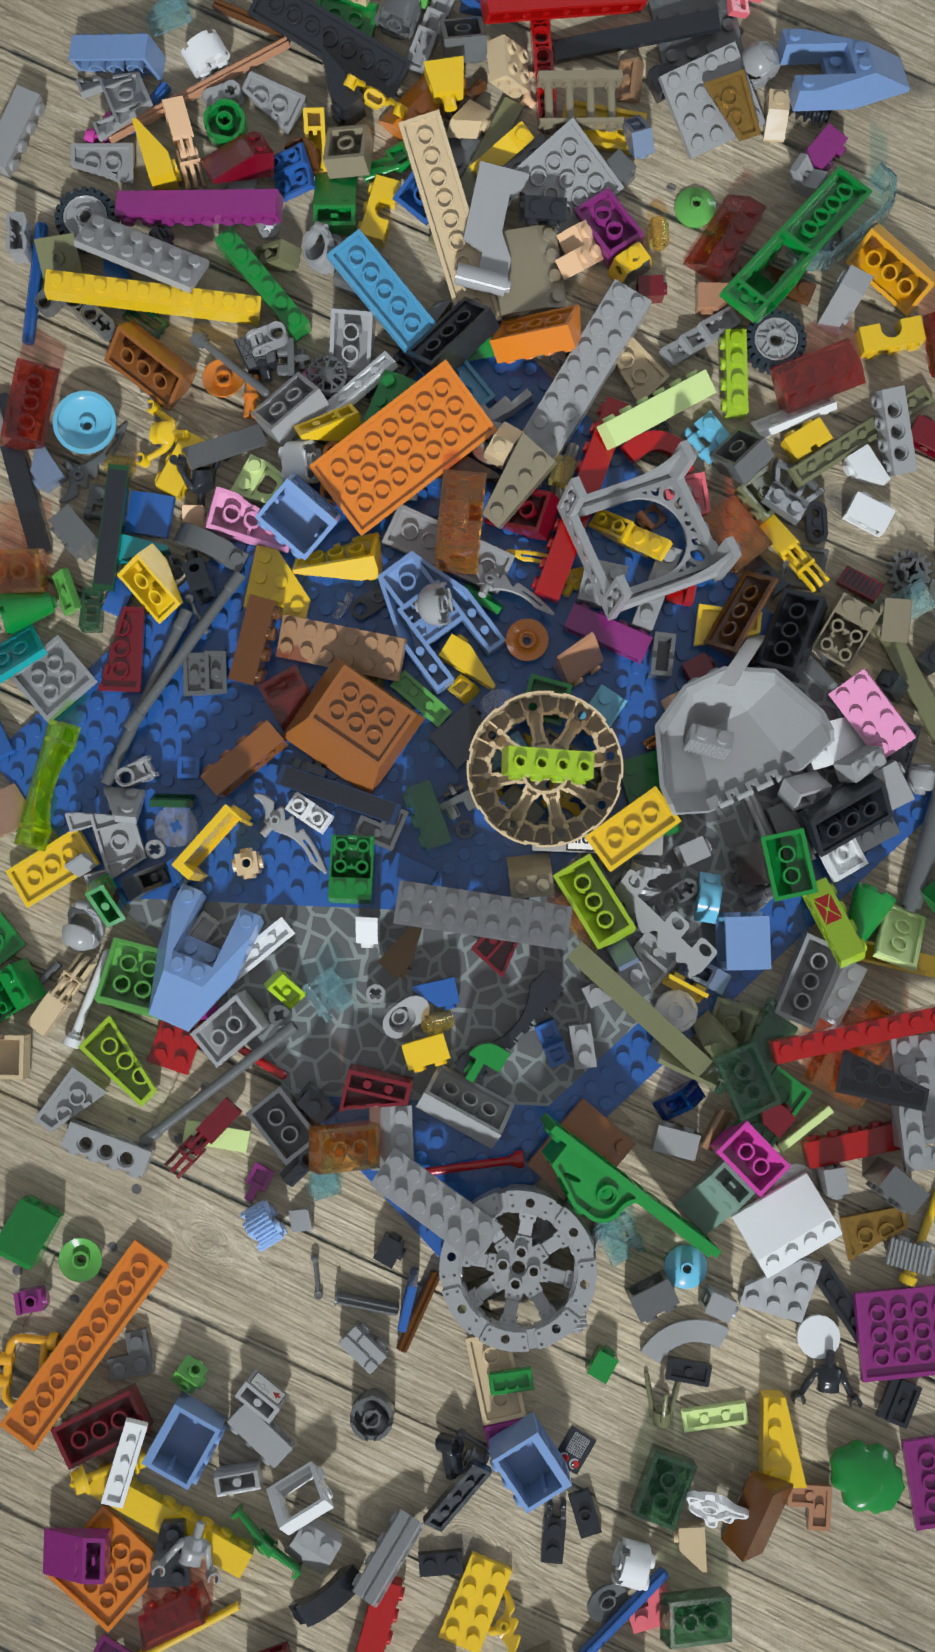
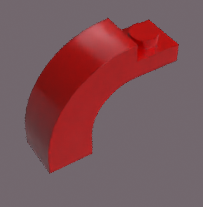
[619,430,694,475]

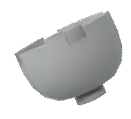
[415,582,453,626]

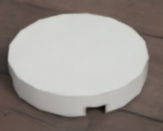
[655,990,698,1032]
[796,1313,841,1359]

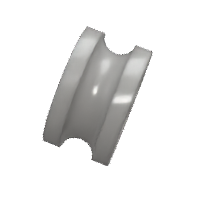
[145,839,166,859]
[366,984,386,1003]

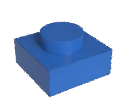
[177,756,201,779]

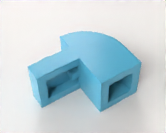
[694,872,723,924]

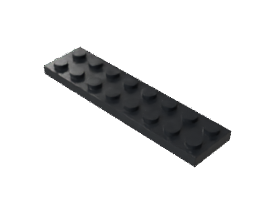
[247,0,413,99]

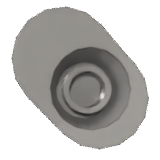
[383,995,430,1039]

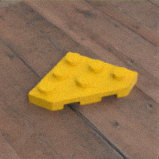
[243,545,311,619]

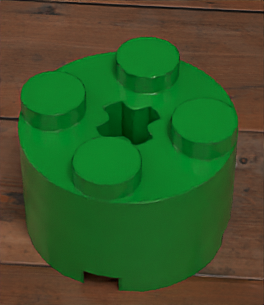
[203,99,248,149]

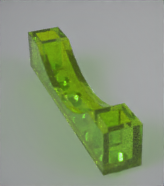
[14,719,81,852]

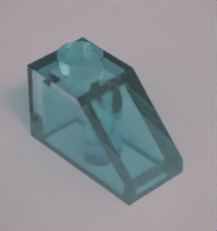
[146,0,192,37]
[307,1149,342,1201]

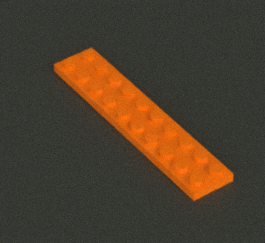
[0,1239,170,1451]

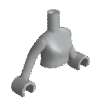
[150,1520,221,1584]

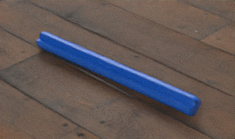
[22,222,48,345]
[577,1567,669,1652]

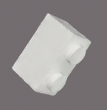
[842,491,895,538]

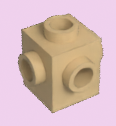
[232,848,264,879]

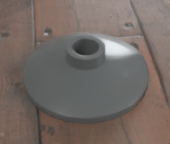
[587,1583,628,1622]

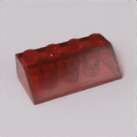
[683,194,766,283]
[770,338,866,414]
[0,358,60,451]

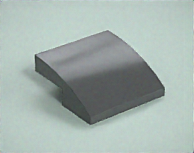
[183,651,227,696]

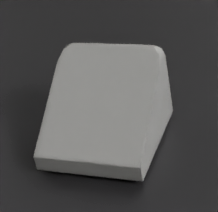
[64,853,96,877]
[288,1206,314,1232]

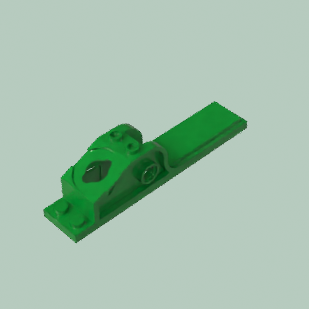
[719,166,872,324]
[540,1112,722,1258]

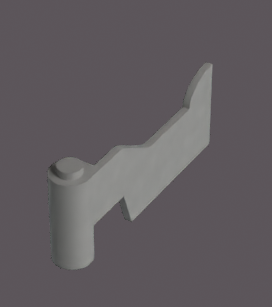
[454,161,530,297]

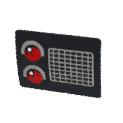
[558,1426,596,1474]

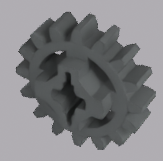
[885,549,933,596]

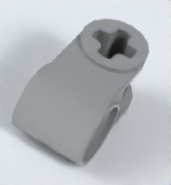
[202,80,244,108]
[246,321,289,357]
[115,755,159,788]

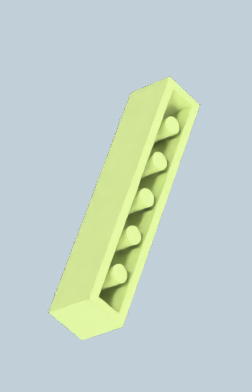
[597,369,716,450]

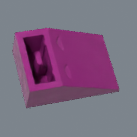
[43,1527,111,1584]

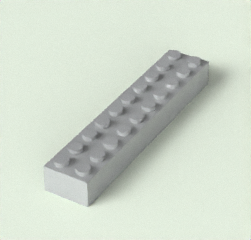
[504,279,652,490]

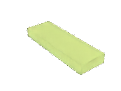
[775,1104,834,1152]
[182,1119,251,1153]
[680,1399,749,1433]

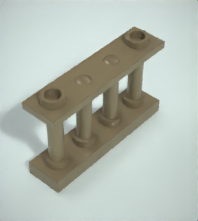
[536,70,624,133]

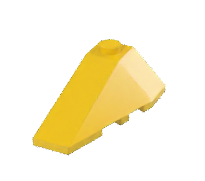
[292,532,383,581]

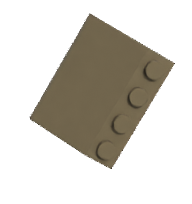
[497,225,567,317]

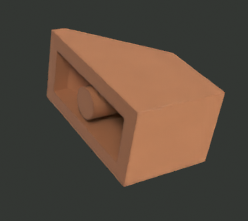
[695,282,728,318]

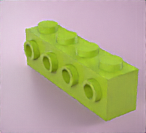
[719,329,749,420]
[501,745,594,785]

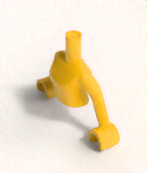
[343,73,409,119]
[136,399,189,468]

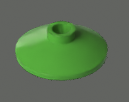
[674,187,716,228]
[58,1238,102,1282]

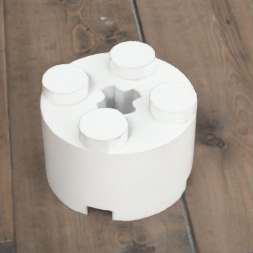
[181,29,230,80]
[278,440,322,484]
[611,1537,656,1591]

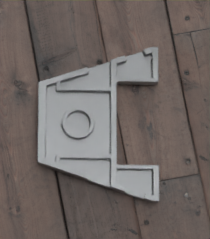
[75,72,153,142]
[65,812,147,886]

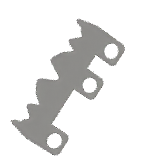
[614,869,717,978]

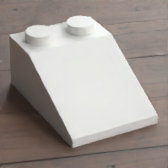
[806,717,867,772]

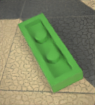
[390,670,452,728]

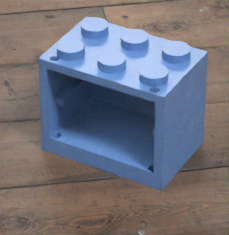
[255,471,343,560]
[715,912,771,971]
[141,1391,227,1490]
[488,1411,572,1513]

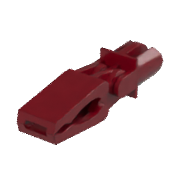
[163,1097,243,1179]

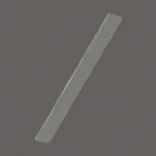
[717,635,765,686]

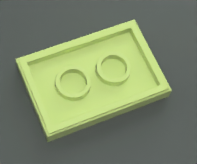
[873,905,926,972]

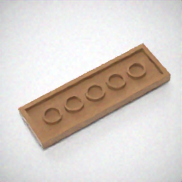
[276,614,407,681]

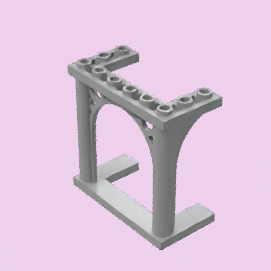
[557,440,742,621]

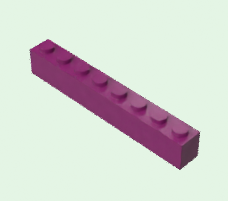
[115,189,284,227]

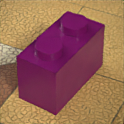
[804,123,848,172]

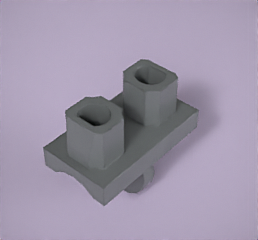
[277,338,311,378]
[439,782,477,821]

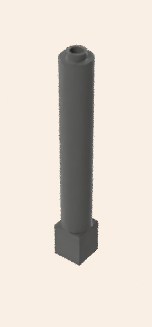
[900,785,935,912]

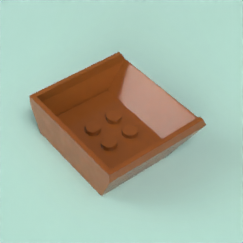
[282,656,425,794]

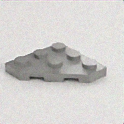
[738,1257,822,1323]

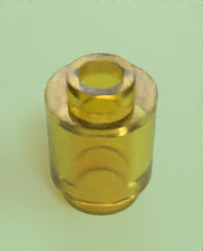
[648,216,670,251]
[103,455,136,476]
[421,1010,454,1036]

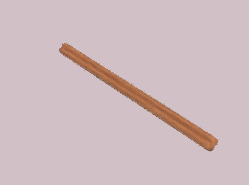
[108,37,290,143]

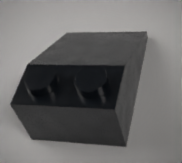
[320,47,366,126]

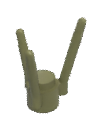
[644,1371,681,1428]

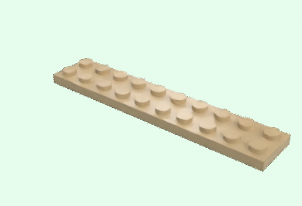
[398,109,502,322]

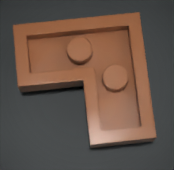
[786,1482,832,1532]

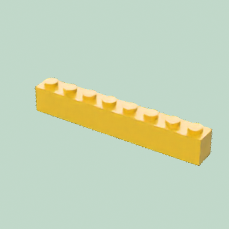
[89,1461,255,1579]

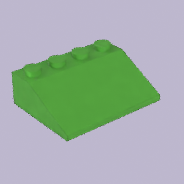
[94,937,160,1020]

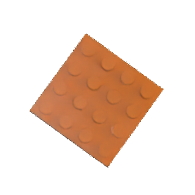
[46,1504,156,1633]

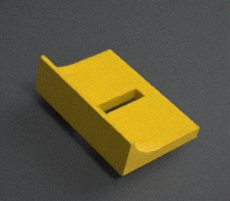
[661,970,709,1004]

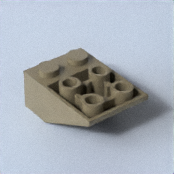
[811,592,881,670]

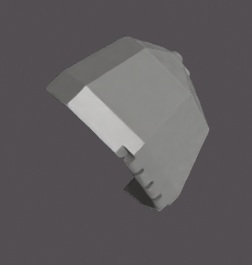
[655,666,835,815]

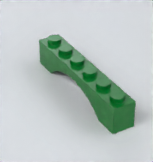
[214,226,312,343]

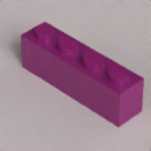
[563,603,653,664]

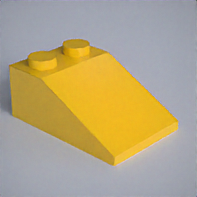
[132,118,182,190]
[117,543,183,624]

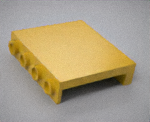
[171,804,254,882]

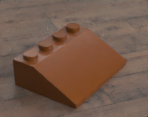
[526,1097,636,1199]

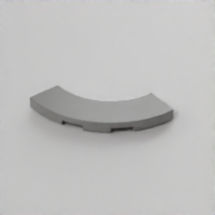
[640,1318,730,1363]

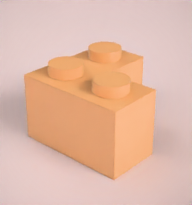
[555,220,604,280]

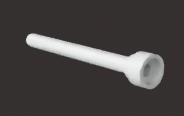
[62,949,110,1049]

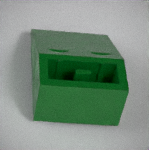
[313,174,357,236]
[328,835,375,905]
[0,958,47,1023]

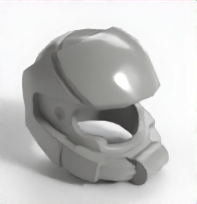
[741,40,780,91]
[302,221,343,275]
[621,859,672,902]
[61,900,106,951]

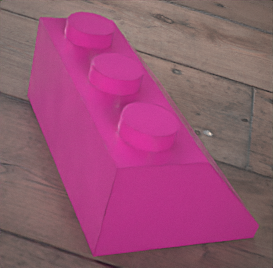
[709,1120,791,1197]

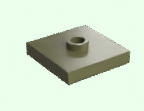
[34,232,85,283]

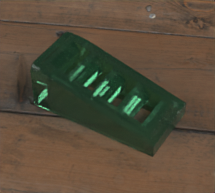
[78,588,104,633]

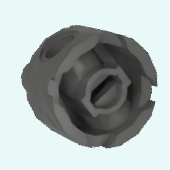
[374,0,421,40]
[350,1388,395,1441]

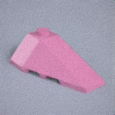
[204,486,290,553]

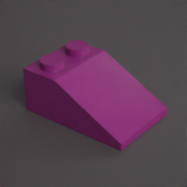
[574,187,644,269]

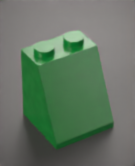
[0,1195,64,1270]

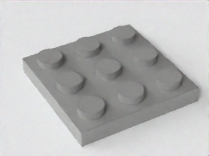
[10,635,98,723]

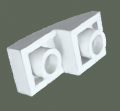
[285,792,335,835]

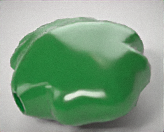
[829,1439,905,1514]

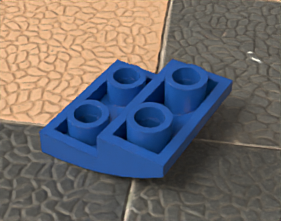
[270,143,316,203]
[124,491,176,539]

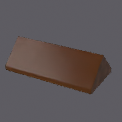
[703,570,778,659]
[721,1470,794,1562]

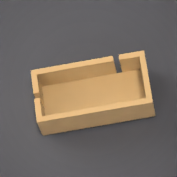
[0,1034,31,1080]

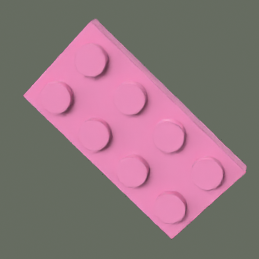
[828,668,916,758]

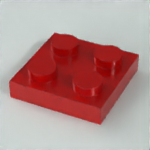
[147,1020,199,1075]

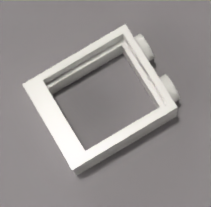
[266,1461,334,1535]

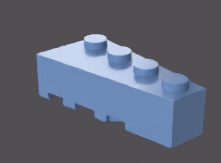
[69,32,166,81]

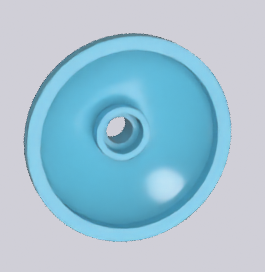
[53,391,117,454]

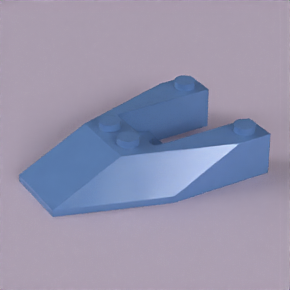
[776,28,910,112]
[377,551,506,695]
[148,883,264,1032]

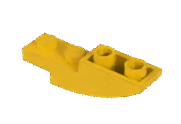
[589,510,673,562]
[860,941,935,978]

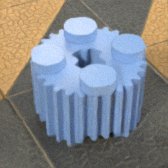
[240,1200,288,1252]

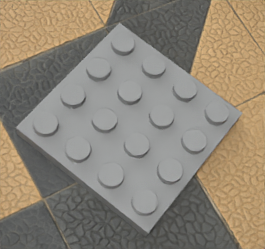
[658,41,765,160]
[514,118,624,244]

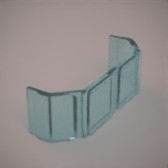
[786,162,897,272]

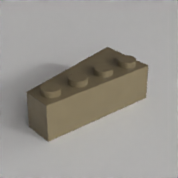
[482,432,558,529]

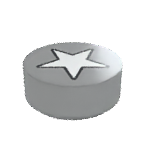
[258,223,280,240]

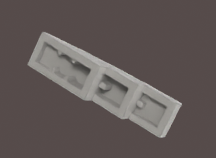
[407,0,456,75]
[659,306,742,369]
[480,389,533,423]

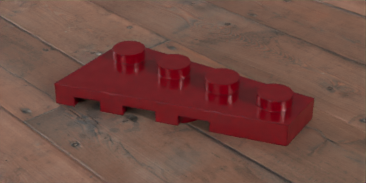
[98,606,146,693]

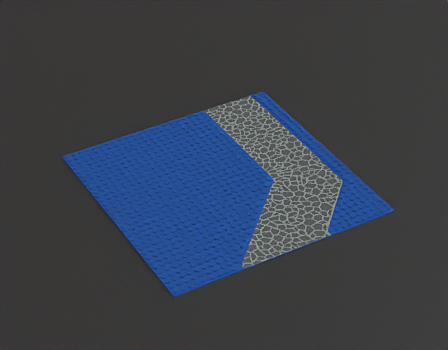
[0,321,932,1261]

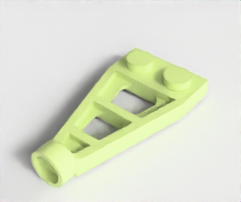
[231,454,284,504]

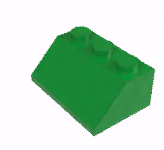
[760,828,818,902]

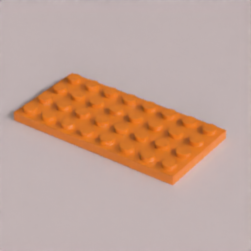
[309,359,497,536]

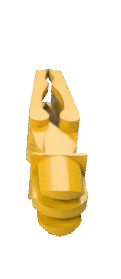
[757,515,830,593]

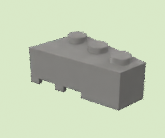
[817,265,874,337]

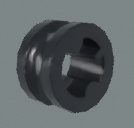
[455,820,475,839]

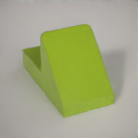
[263,969,306,1009]

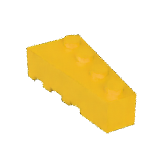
[758,1390,807,1488]

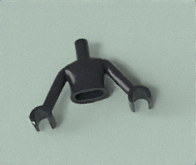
[169,454,231,507]
[791,1349,863,1408]

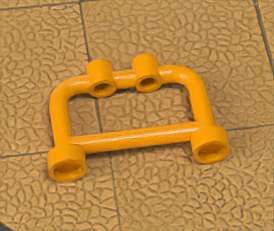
[0,1332,61,1408]

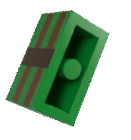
[84,873,131,928]

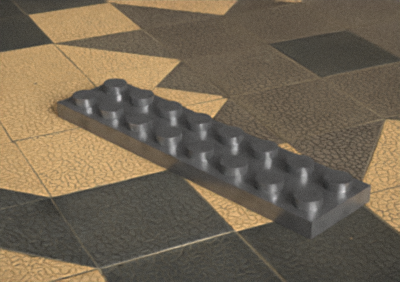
[393,880,573,950]

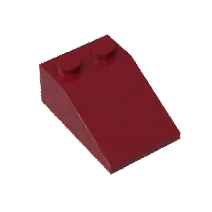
[201,131,274,184]
[484,489,560,541]

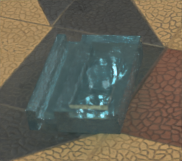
[883,579,935,620]

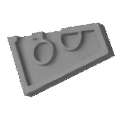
[241,71,307,137]
[71,143,135,187]
[34,1066,109,1132]

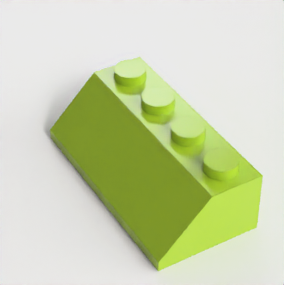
[553,853,636,949]

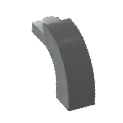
[173,522,249,573]

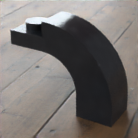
[288,1564,359,1627]

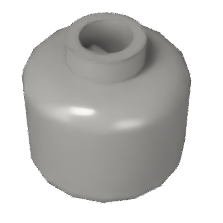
[906,763,935,795]

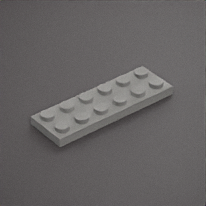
[74,213,209,293]
[382,505,515,595]
[370,1148,503,1264]

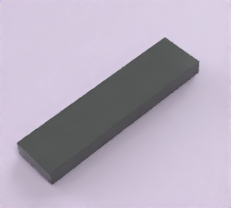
[181,424,267,470]

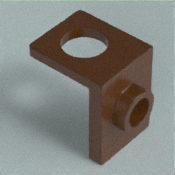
[635,503,667,532]

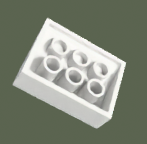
[731,1172,842,1278]

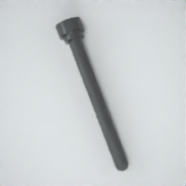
[190,329,270,397]

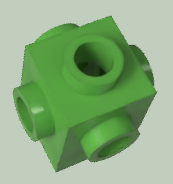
[170,1354,209,1395]

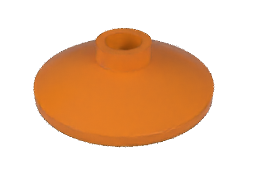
[202,359,244,397]
[506,619,549,661]

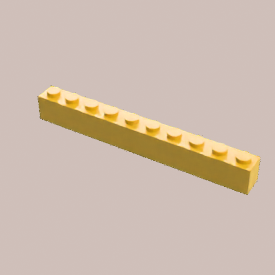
[44,269,261,326]

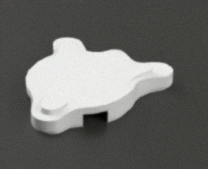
[686,1490,749,1528]

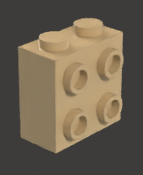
[486,34,530,98]

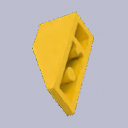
[303,107,328,174]
[469,121,534,177]
[293,403,362,441]
[438,634,495,692]

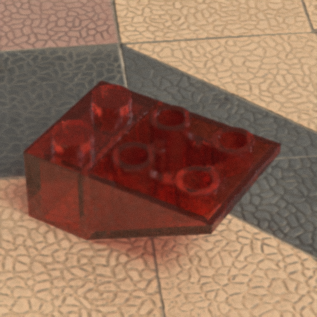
[258,665,311,745]

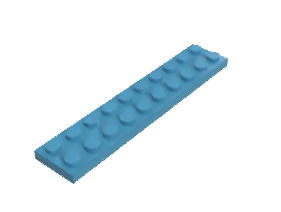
[326,229,496,406]

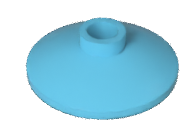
[664,1245,707,1289]

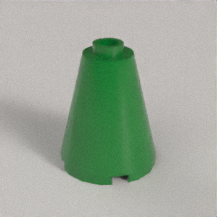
[0,592,58,636]
[848,882,896,942]

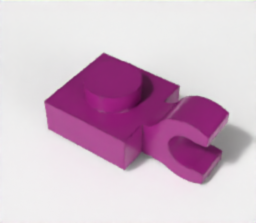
[244,1162,275,1203]

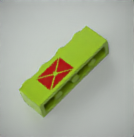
[802,877,867,969]

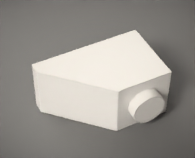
[842,444,891,487]
[356,917,380,948]

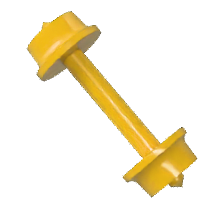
[69,1446,148,1495]

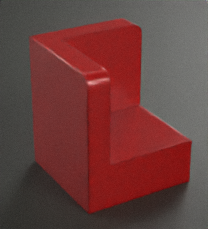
[666,584,697,607]

